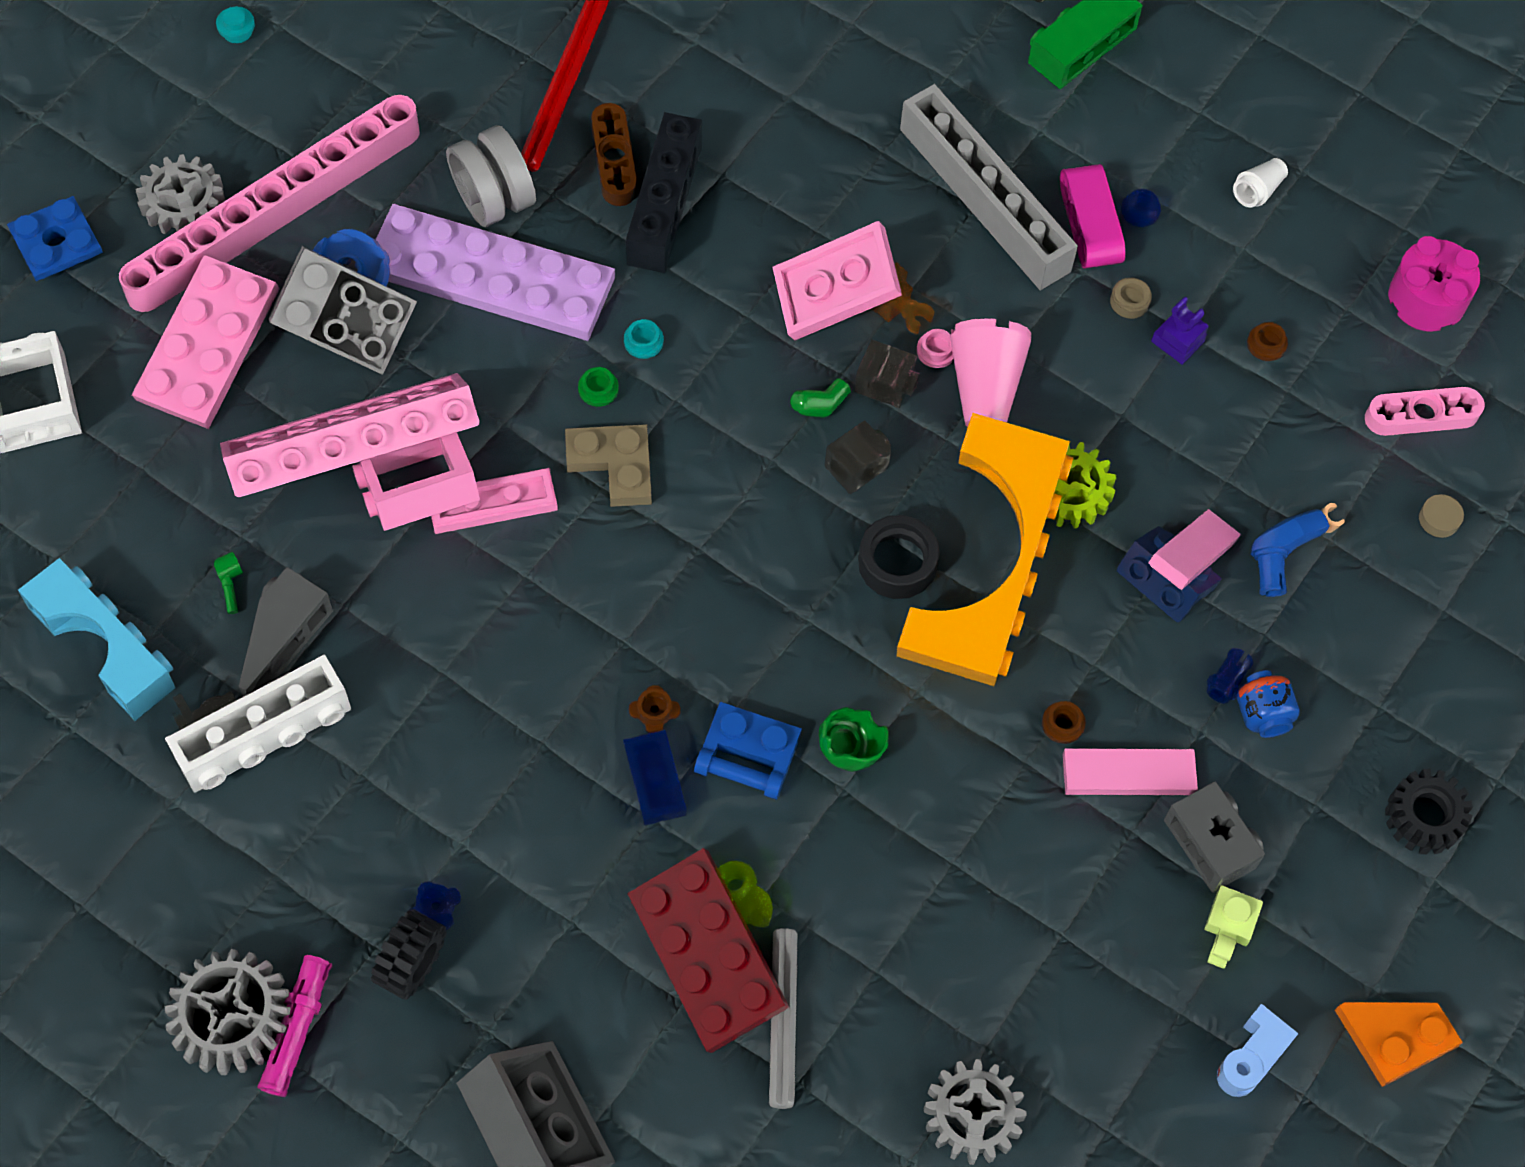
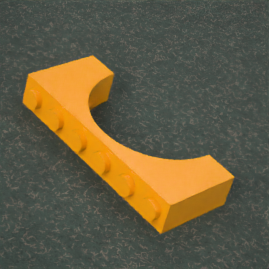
[897,413,1074,686]

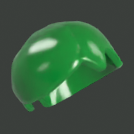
[819,707,889,772]

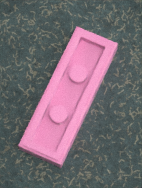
[431,468,558,534]
[1148,509,1241,590]
[1063,749,1198,795]

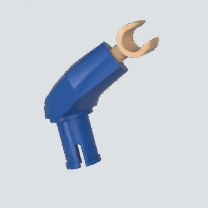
[1251,503,1345,597]

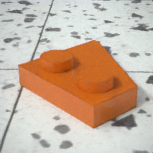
[1335,1002,1463,1087]

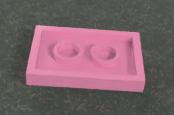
[772,221,902,340]

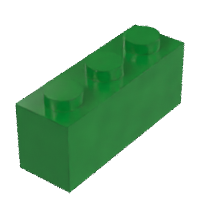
[1028,0,1143,90]

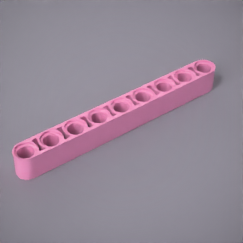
[119,95,420,312]

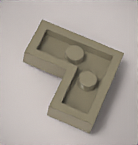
[565,424,652,507]

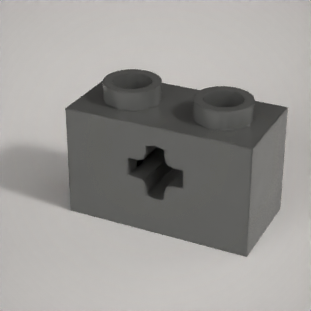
[1164,781,1265,893]

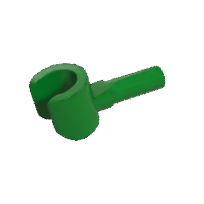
[214,552,243,614]

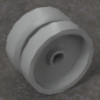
[446,125,536,227]

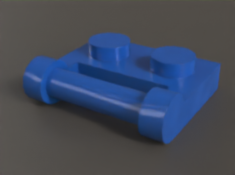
[694,702,802,800]

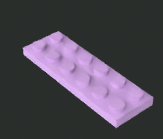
[376,204,615,341]

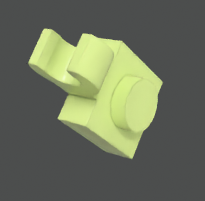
[1204,885,1263,969]

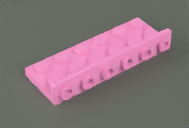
[220,373,479,497]

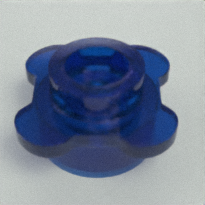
[411,882,461,930]

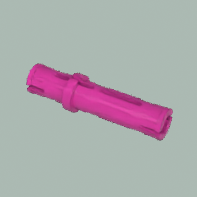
[257,955,333,1097]

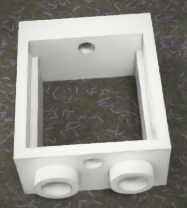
[0,331,82,454]

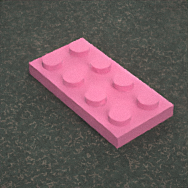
[132,255,280,429]

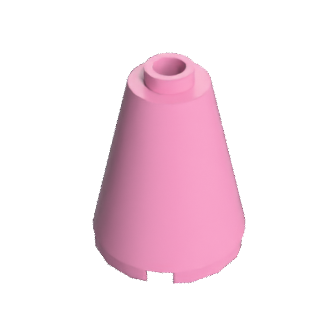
[950,319,1031,427]

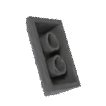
[457,1041,616,1167]

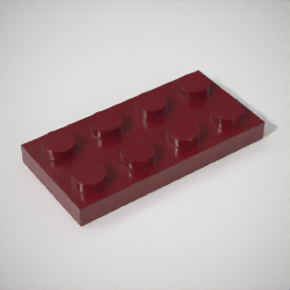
[627,848,790,1053]

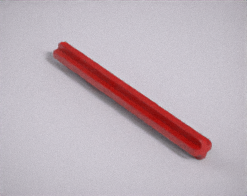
[521,0,609,172]

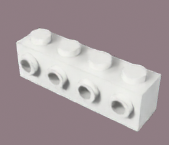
[165,654,351,793]

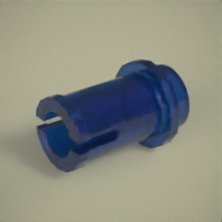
[1206,648,1254,704]

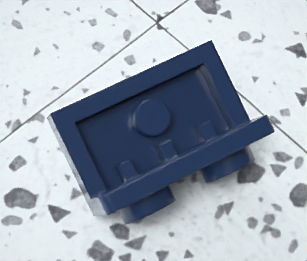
[1117,526,1222,622]

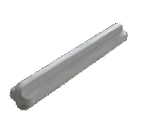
[769,928,797,1109]

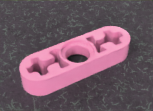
[1365,387,1485,436]

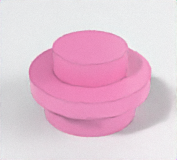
[917,329,954,368]

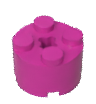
[1388,236,1480,332]

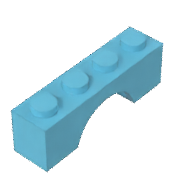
[18,558,176,721]

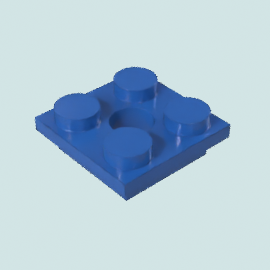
[7,196,103,281]

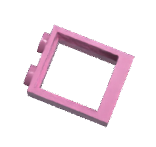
[352,432,480,531]

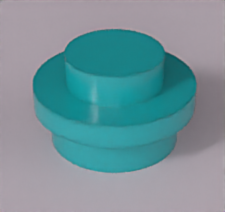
[216,6,255,43]
[624,319,664,359]

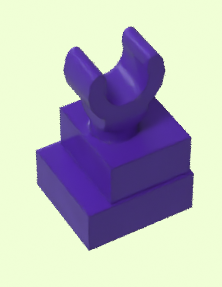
[1151,297,1209,365]

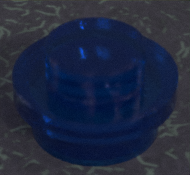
[1121,189,1161,227]

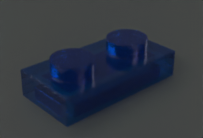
[623,730,687,826]

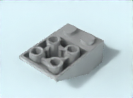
[268,246,417,375]

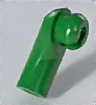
[790,378,851,418]

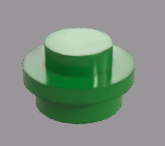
[578,367,619,407]

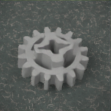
[136,154,225,234]
[924,1059,1026,1165]

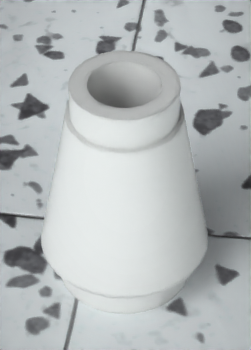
[1233,158,1288,207]

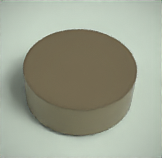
[1110,278,1152,319]
[1419,494,1464,538]

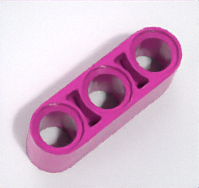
[1060,164,1125,268]

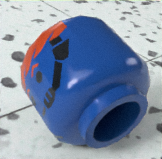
[1237,670,1300,738]

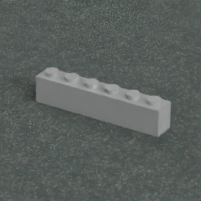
[900,84,1078,291]

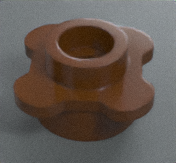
[629,685,681,735]

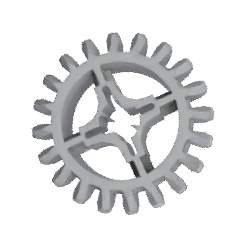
[165,949,292,1076]

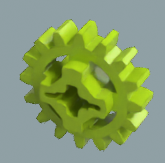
[1046,442,1116,528]

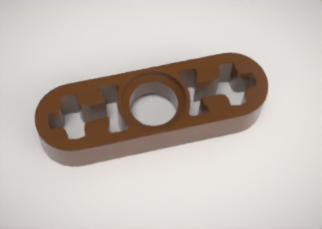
[591,103,637,206]

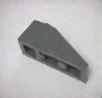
[239,567,333,697]

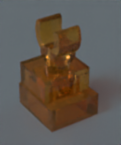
[871,262,935,334]

